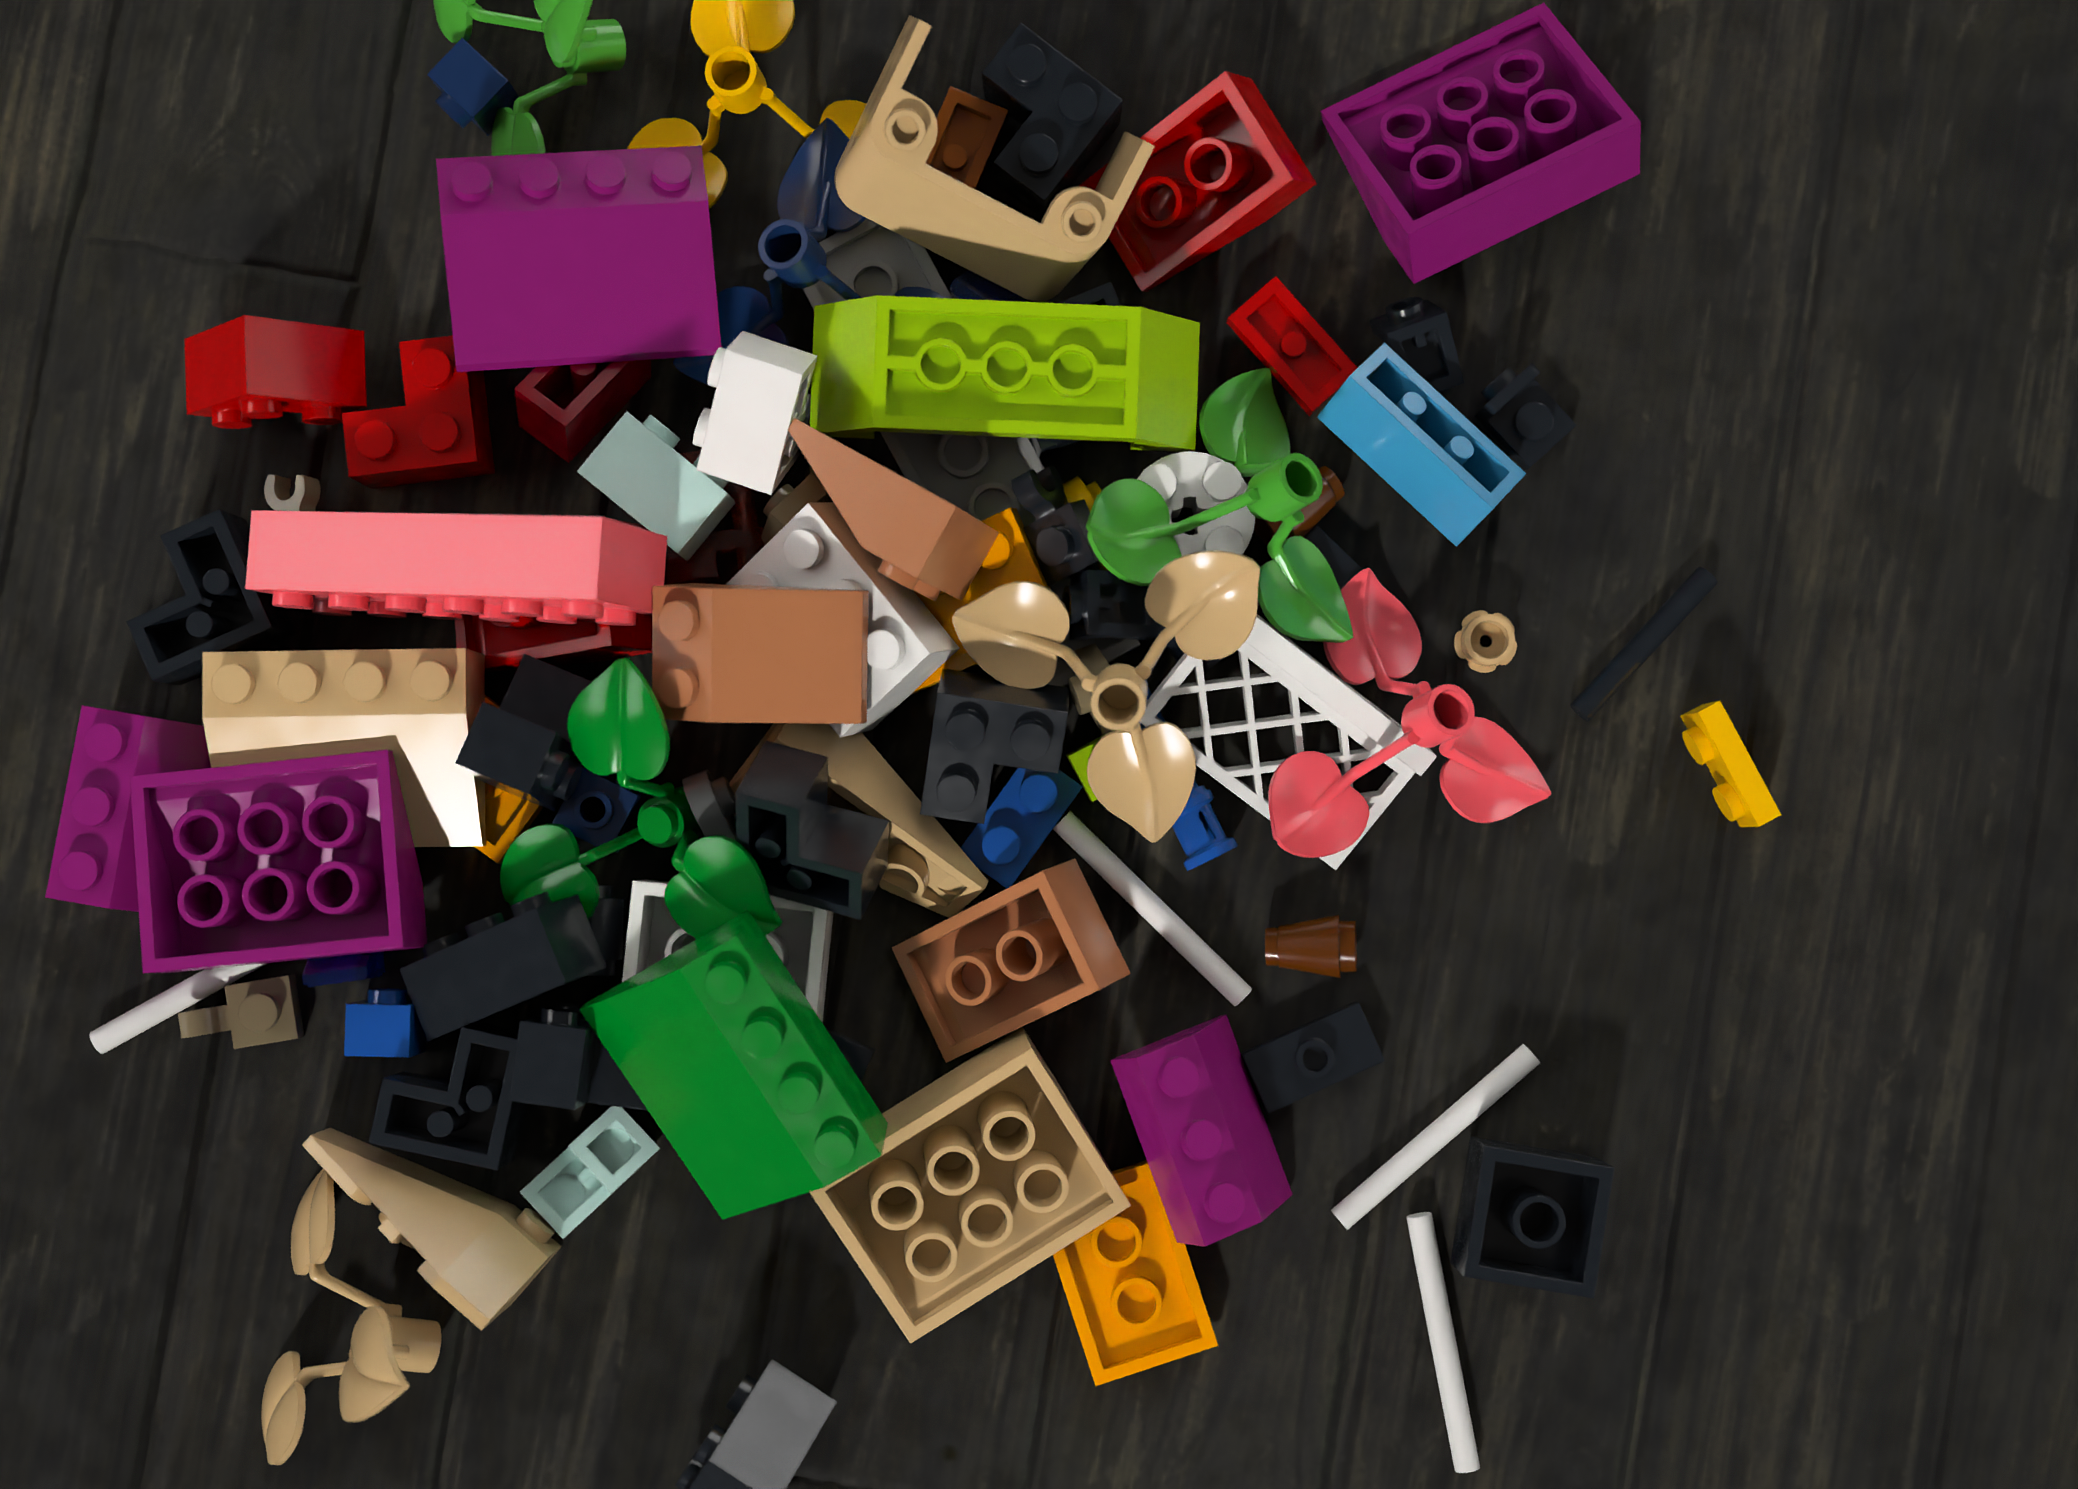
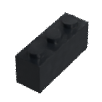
[399,892,607,1041]

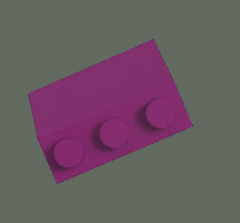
[45,705,211,912]
[1110,1014,1293,1247]

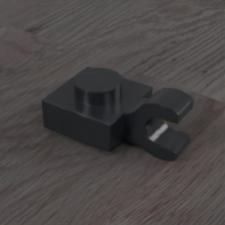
[1011,465,1101,586]

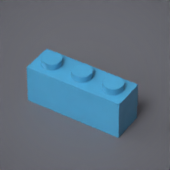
[1317,342,1526,547]

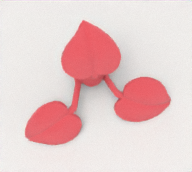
[1268,568,1551,858]

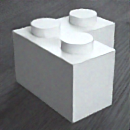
[693,331,817,495]

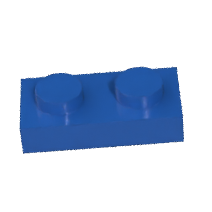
[961,767,1083,889]

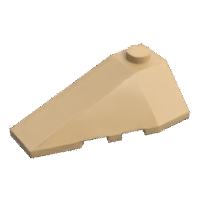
[729,723,989,918]
[302,1128,562,1331]

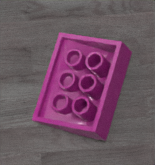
[1320,3,1641,284]
[436,146,721,372]
[130,749,427,973]

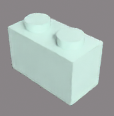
[577,411,736,561]

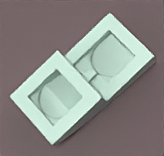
[520,1106,660,1239]

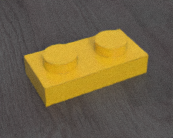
[1681,701,1782,827]

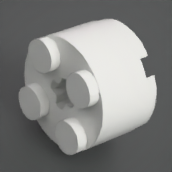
[1137,451,1255,556]

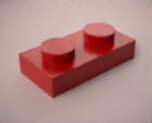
[1226,276,1358,416]

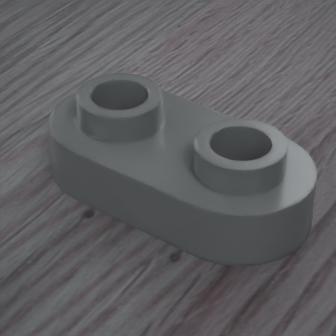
[682,769,737,841]

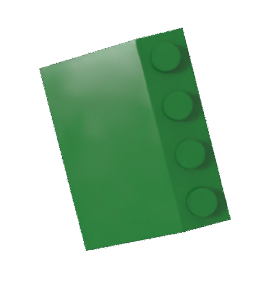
[580,910,888,1220]

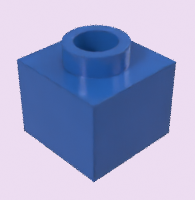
[344,988,426,1057]

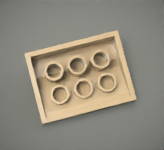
[202,648,486,847]
[810,1027,1131,1344]

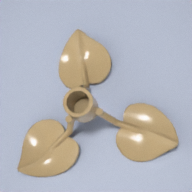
[952,550,1260,843]
[261,1169,441,1465]

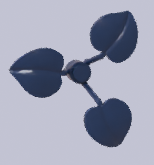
[673,118,944,387]

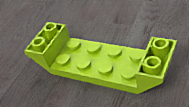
[810,295,1200,452]

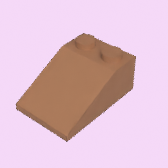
[788,418,999,601]
[652,583,869,724]
[892,858,1131,1063]

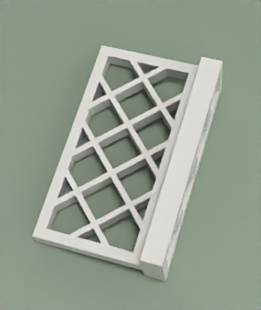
[1139,614,1437,870]

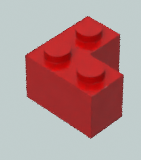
[184,315,367,429]
[342,335,495,489]

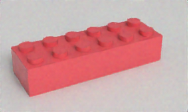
[245,510,667,626]

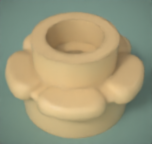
[1454,610,1517,673]

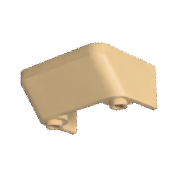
[834,15,1155,301]

